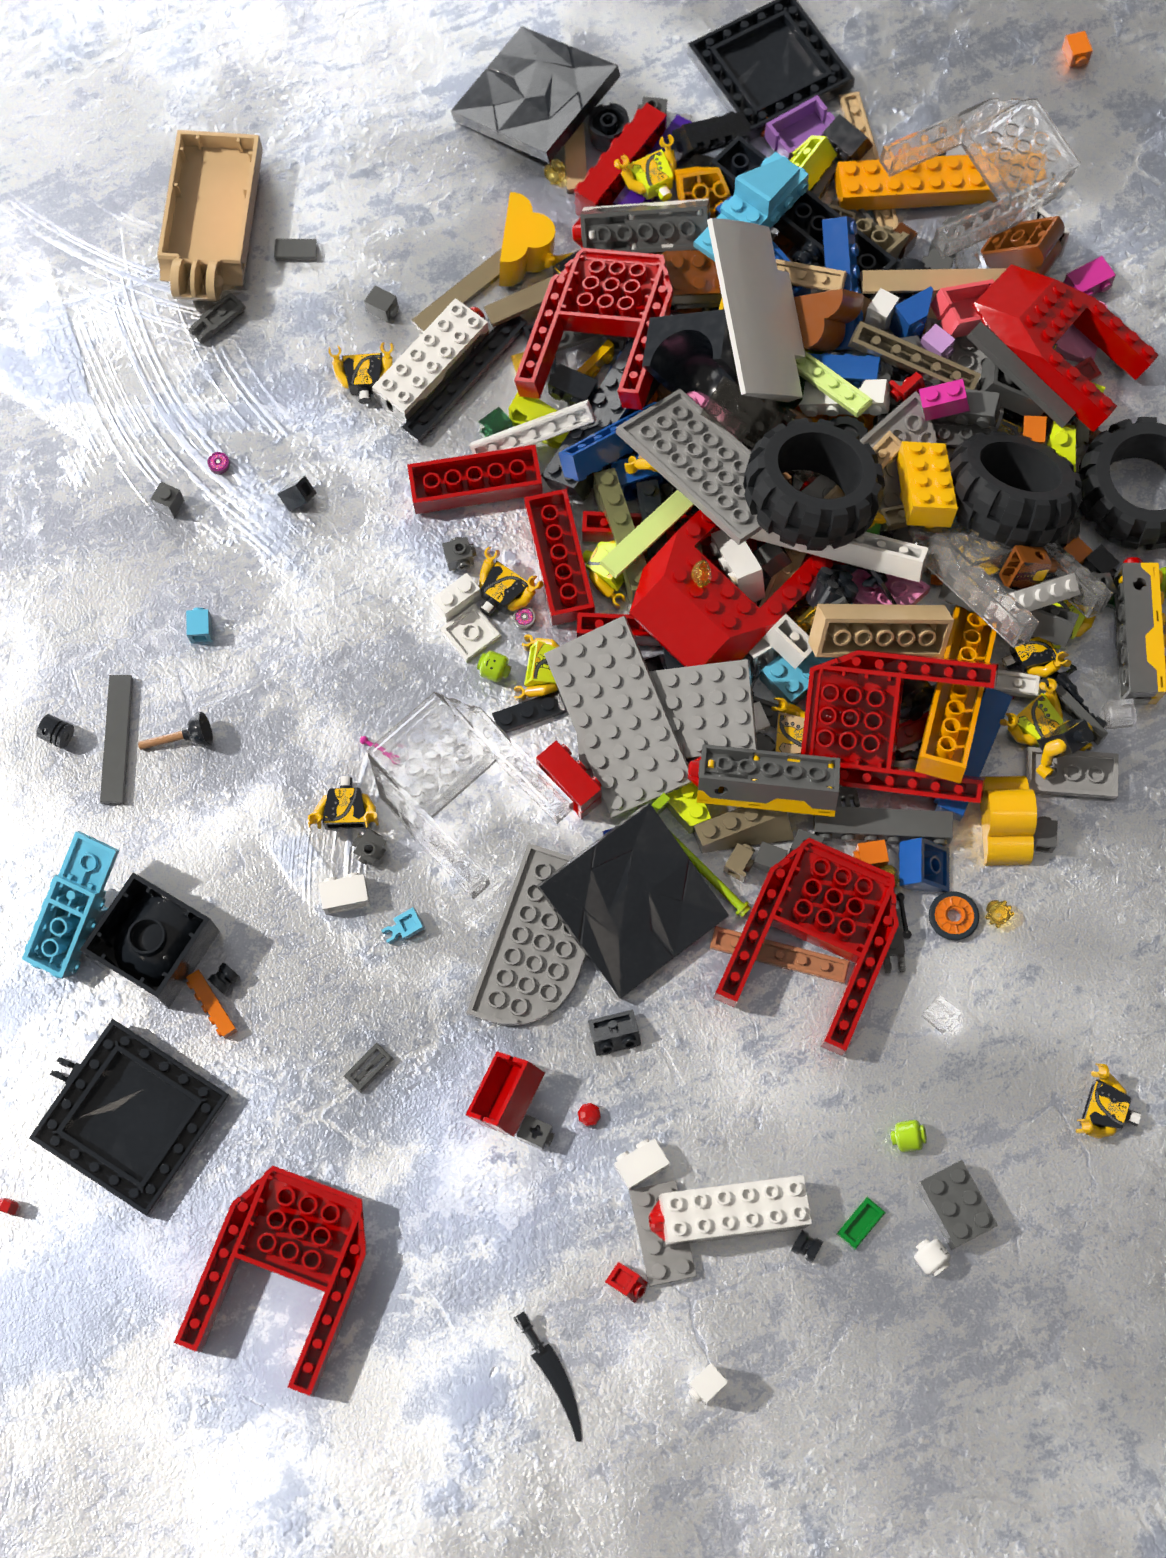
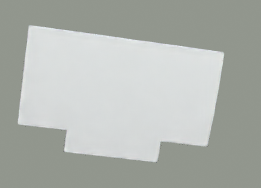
[707,218,806,402]

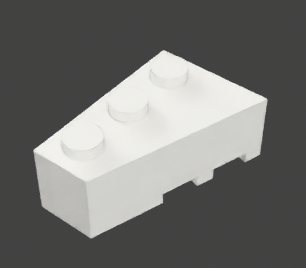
[709,529,765,602]

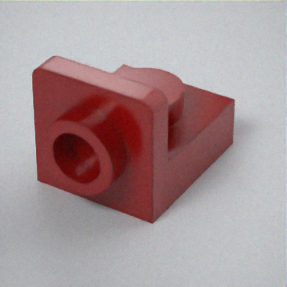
[888,372,925,402]
[605,1262,648,1303]

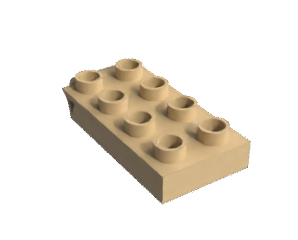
[157,130,263,302]

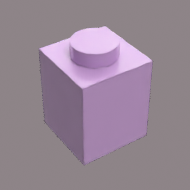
[920,324,955,359]

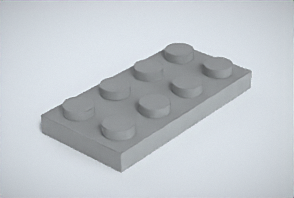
[1026,747,1119,799]
[629,1180,696,1287]

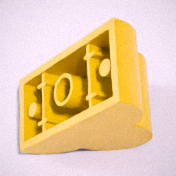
[499,192,555,287]
[980,776,1037,866]

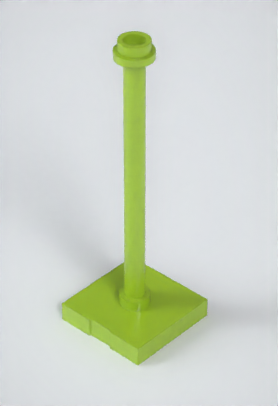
[652,793,751,917]

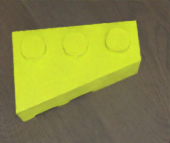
[790,135,837,191]
[508,392,570,450]
[1046,421,1076,472]
[657,783,711,834]

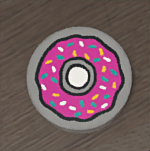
[513,607,536,630]

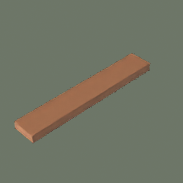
[710,926,850,984]

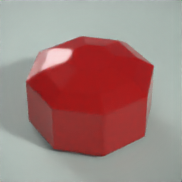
[578,1103,601,1127]
[0,1198,21,1217]

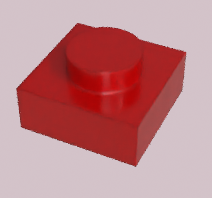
[1074,356,1102,382]

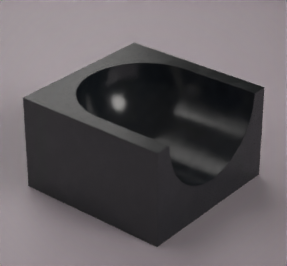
[642,309,751,401]
[80,872,220,1009]

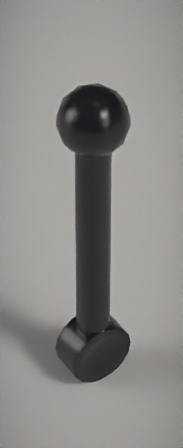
[896,893,912,940]

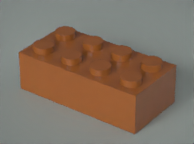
[662,250,721,296]

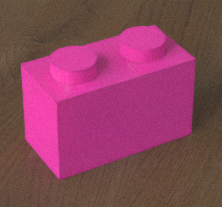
[1063,256,1116,297]
[919,379,970,421]

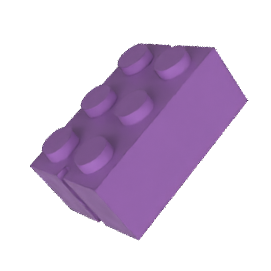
[764,95,835,160]

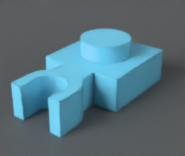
[381,907,425,944]

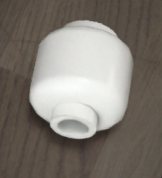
[914,1238,951,1276]

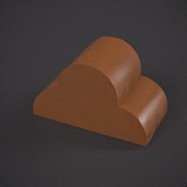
[977,216,1065,276]
[794,289,863,353]

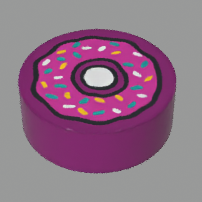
[207,452,230,474]

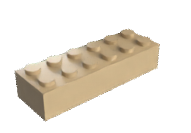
[808,604,954,658]

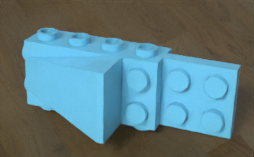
[694,152,809,261]
[22,831,119,979]

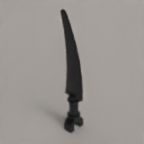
[513,1311,582,1442]

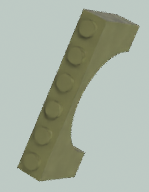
[593,468,647,606]

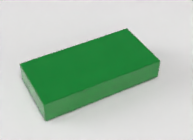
[837,1197,886,1250]

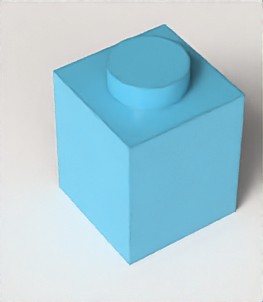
[186,607,213,643]

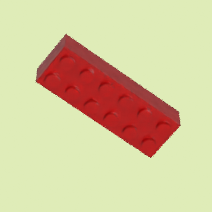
[574,103,667,216]
[407,445,543,514]
[524,489,595,626]

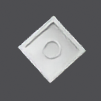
[440,603,502,663]

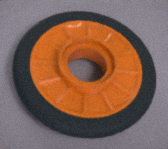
[929,891,979,941]

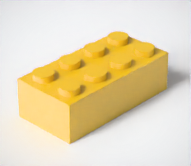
[896,441,958,527]

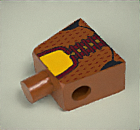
[999,545,1057,590]

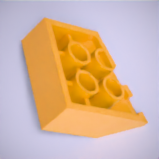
[674,167,731,218]

